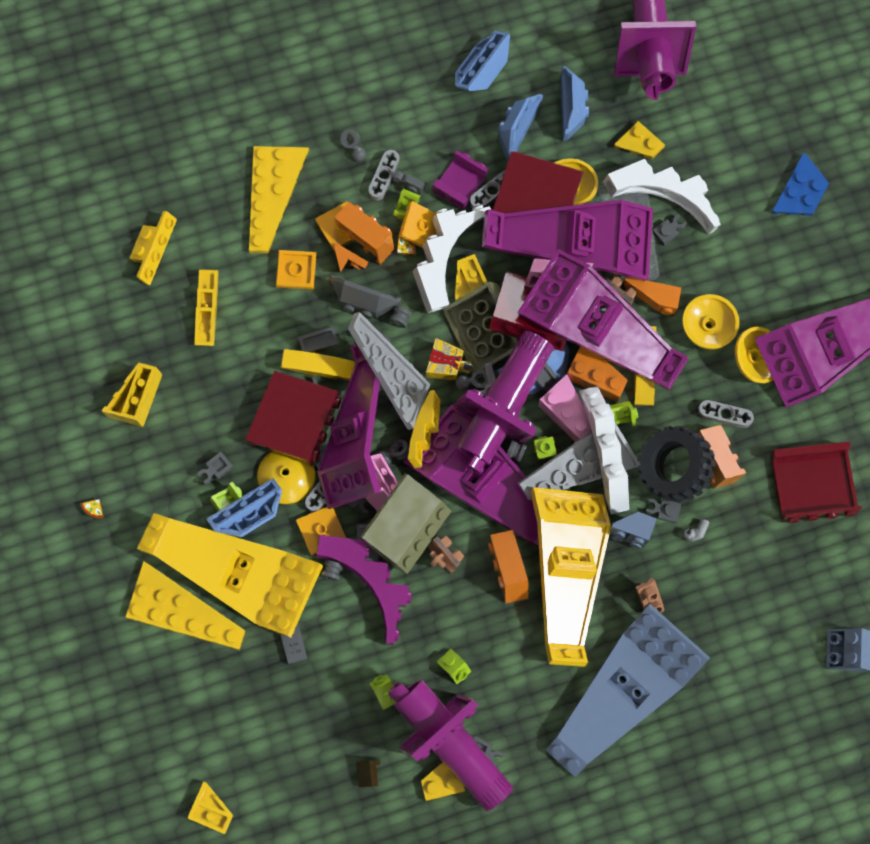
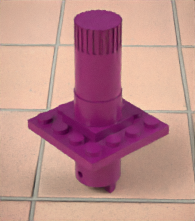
[614,0,696,100]
[454,331,554,474]
[388,679,513,811]

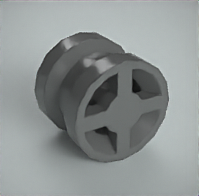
[389,306,412,328]
[507,440,527,463]
[320,560,343,581]

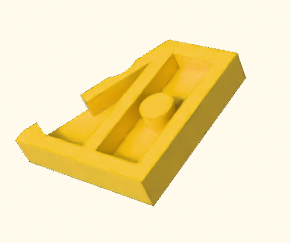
[614,121,665,160]
[455,254,487,301]
[421,762,465,801]
[188,781,233,834]

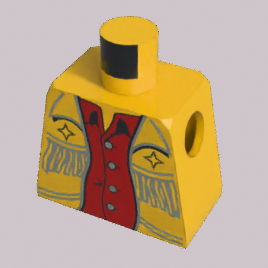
[426,339,472,380]

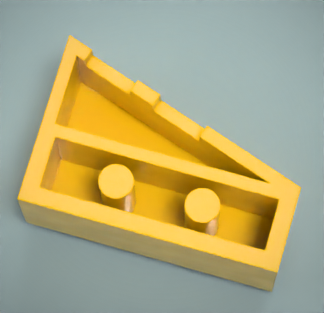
[102,363,162,427]

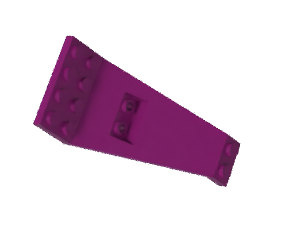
[482,200,653,281]
[518,249,689,390]
[755,298,870,408]
[318,343,381,509]
[403,405,539,548]

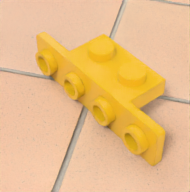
[129,211,177,285]

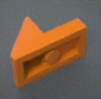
[334,243,368,272]

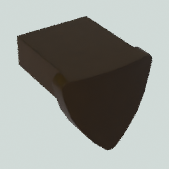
[356,759,381,787]

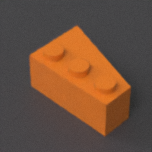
[567,346,628,403]
[488,530,528,604]

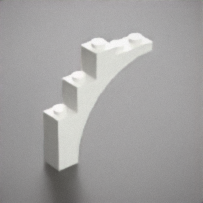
[603,159,721,234]
[412,206,491,314]
[579,387,629,514]

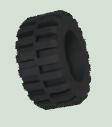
[637,425,716,502]

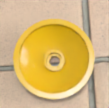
[555,159,598,205]
[682,294,739,349]
[735,327,773,384]
[257,451,315,505]

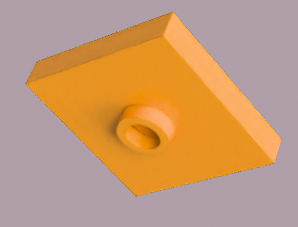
[399,201,437,248]
[315,202,353,251]
[276,250,316,290]
[296,507,346,556]

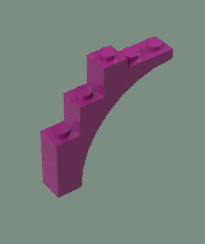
[316,535,412,646]

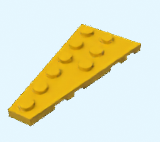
[249,146,309,253]
[126,561,246,650]

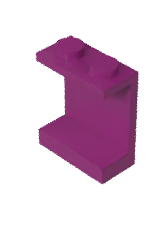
[432,151,488,210]

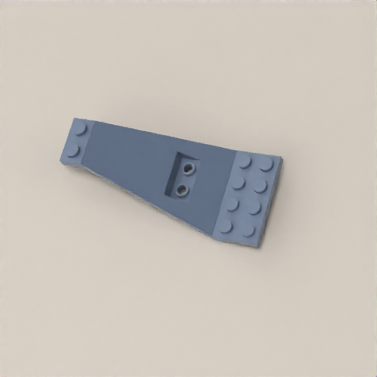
[546,604,710,777]

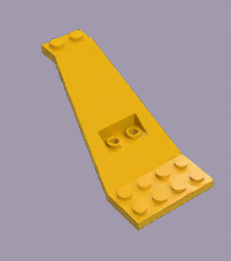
[530,487,611,667]
[137,513,323,638]

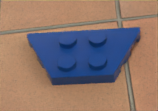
[772,153,829,216]

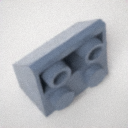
[609,512,656,549]
[826,628,870,672]

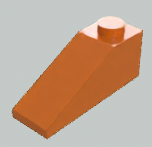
[623,277,681,315]

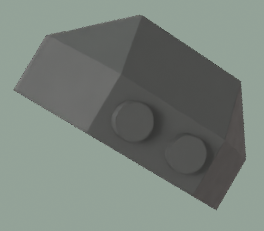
[329,275,401,319]

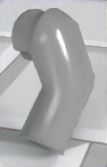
[684,519,710,541]

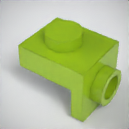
[393,189,421,221]
[609,401,638,426]
[532,436,557,459]
[210,482,242,511]
[437,649,471,684]
[370,674,395,710]

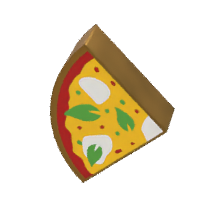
[397,235,416,256]
[80,499,104,519]

